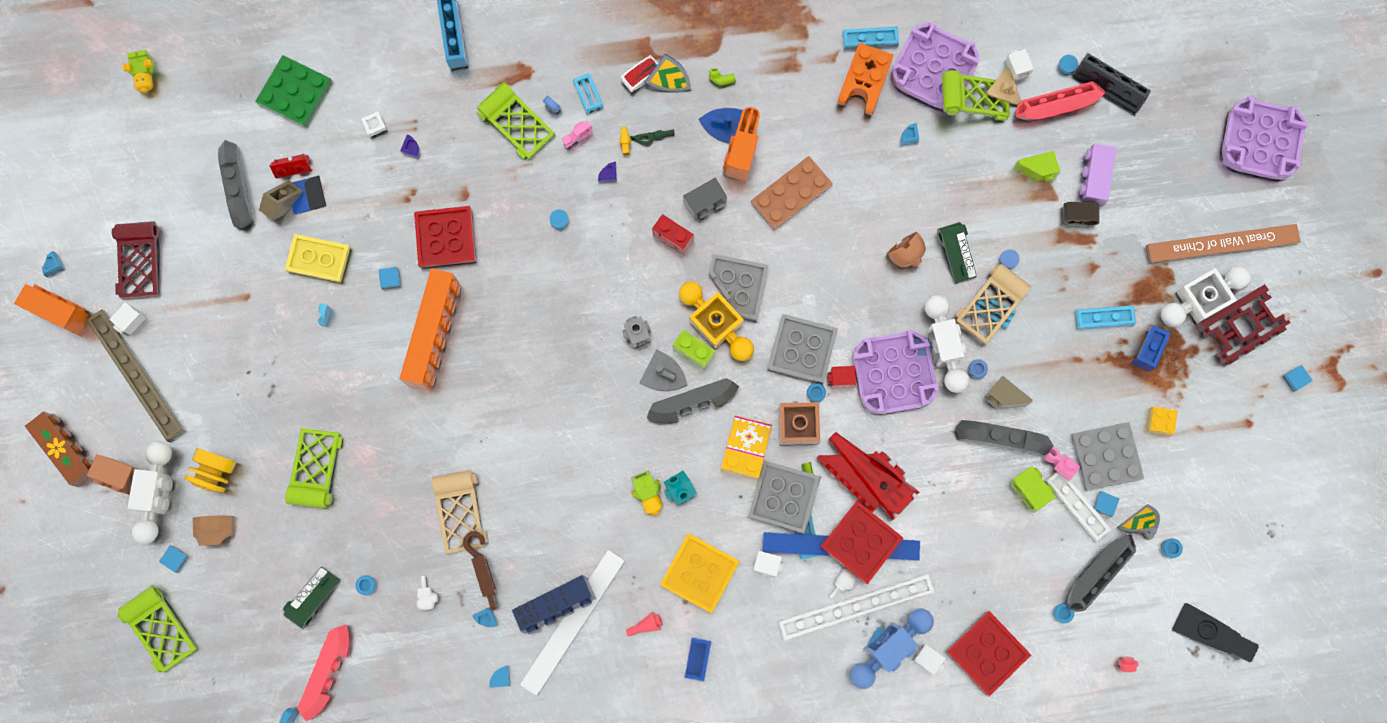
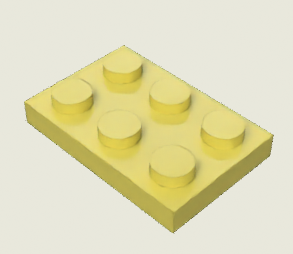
[284,234,350,283]

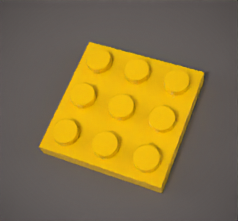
[660,533,740,614]

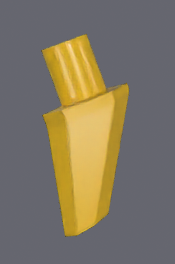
[619,127,631,154]

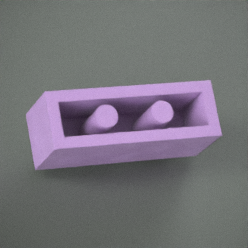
[1080,143,1117,206]

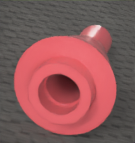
[626,612,663,637]

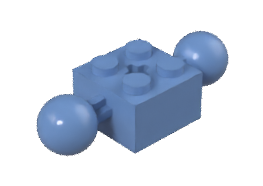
[850,608,934,689]

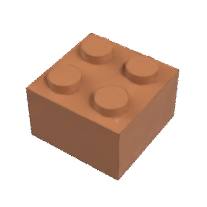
[779,402,820,445]
[87,454,141,495]

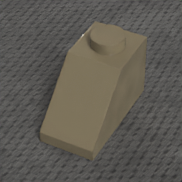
[259,180,303,221]
[985,376,1033,408]

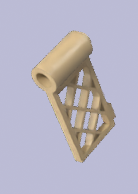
[955,263,1032,345]
[432,470,488,554]

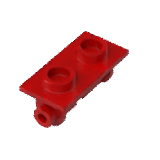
[269,153,312,179]

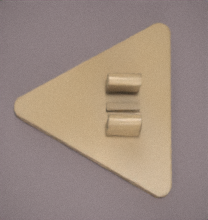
[986,67,1021,106]

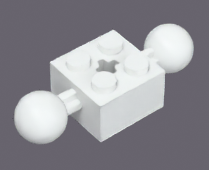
[1161,266,1251,327]
[925,295,969,393]
[127,441,173,544]

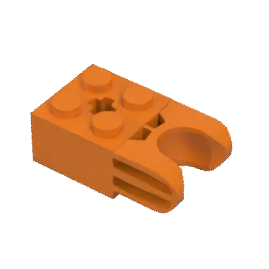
[837,43,894,115]
[723,107,760,182]

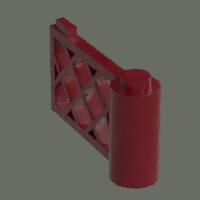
[112,221,159,299]

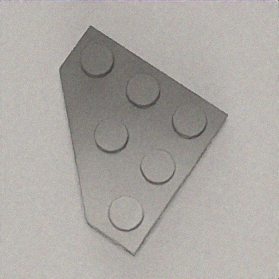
[709,254,768,321]

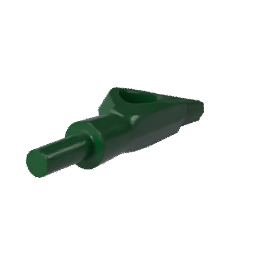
[630,129,675,145]

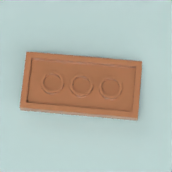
[751,156,833,230]

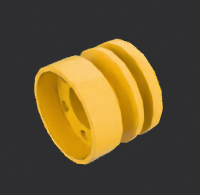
[184,448,236,493]

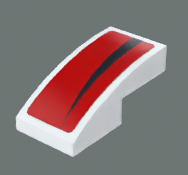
[620,55,658,92]

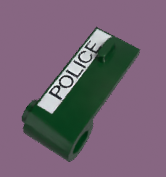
[937,222,977,283]
[283,567,340,629]

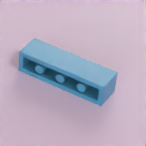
[437,0,468,69]

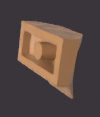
[193,515,234,546]

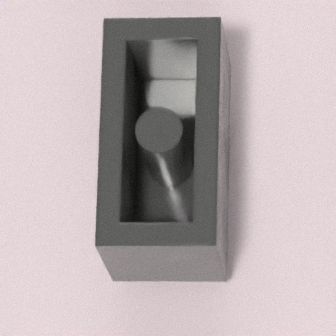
[683,177,727,220]

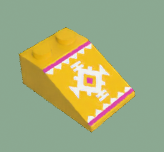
[721,415,772,480]

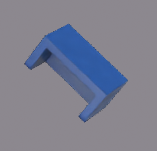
[1132,325,1171,372]
[684,638,711,681]

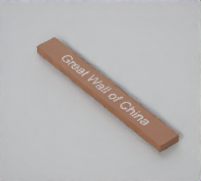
[1146,224,1301,264]

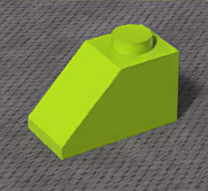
[1014,151,1061,182]

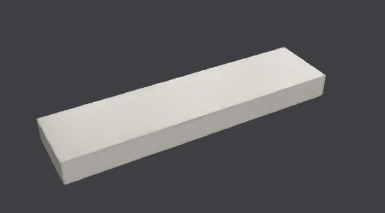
[1044,471,1111,543]

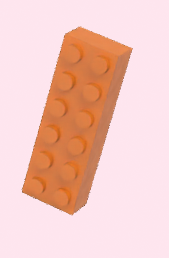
[399,268,461,391]

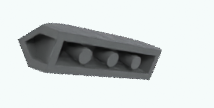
[218,140,253,228]
[647,378,739,422]
[956,420,1054,455]
[1067,534,1136,612]

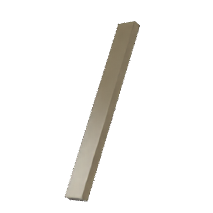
[86,309,185,442]

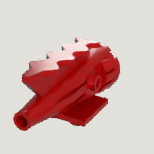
[817,432,920,520]

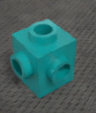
[663,470,697,506]

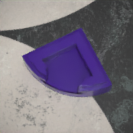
[400,134,420,159]
[598,161,617,182]

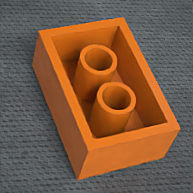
[14,284,91,336]

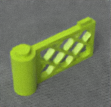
[942,71,1010,121]
[476,82,555,159]
[285,428,343,509]
[117,585,198,673]

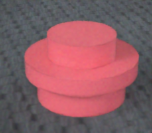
[1118,657,1139,672]

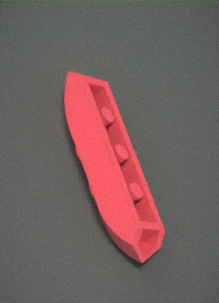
[1016,81,1106,120]
[298,624,349,721]

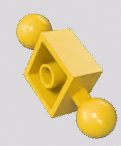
[679,281,754,361]

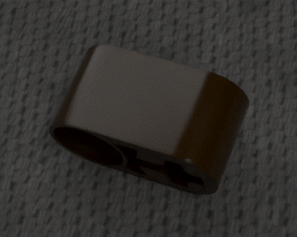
[1063,202,1100,225]

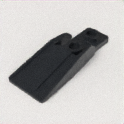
[1173,603,1259,663]

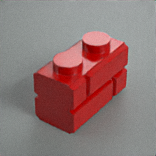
[652,214,694,255]

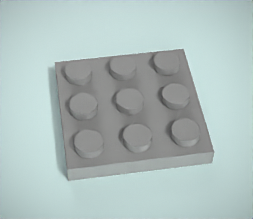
[768,314,838,384]
[1071,422,1145,491]
[748,460,821,533]

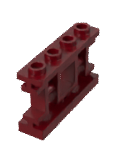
[1195,284,1291,365]

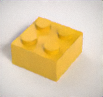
[1147,406,1178,436]

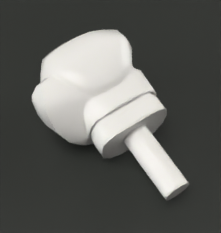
[829,568,858,599]
[416,576,438,611]

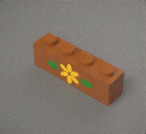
[25,411,92,487]

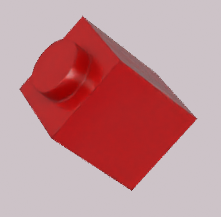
[827,366,856,389]

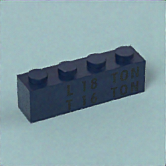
[512,575,596,635]

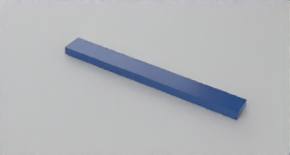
[762,532,920,561]

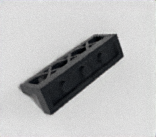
[1073,52,1151,113]

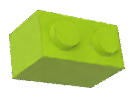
[672,329,715,370]
[1009,466,1056,513]

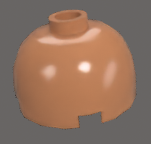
[887,232,926,267]

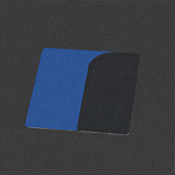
[292,176,326,214]

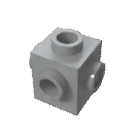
[622,316,651,348]

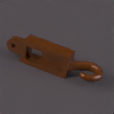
[463,531,498,610]

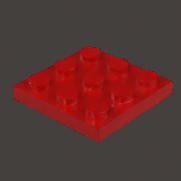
[414,206,476,268]
[820,501,904,585]
[946,611,1031,697]

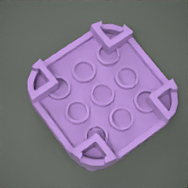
[892,22,980,109]
[1222,96,1308,180]
[853,330,938,414]

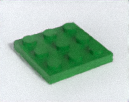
[255,55,332,127]

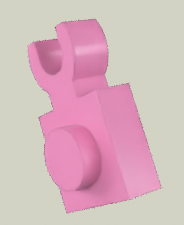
[562,120,593,148]
[1044,447,1080,481]

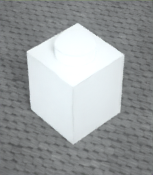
[1005,49,1034,81]
[109,302,146,335]
[753,551,784,577]
[912,644,945,675]

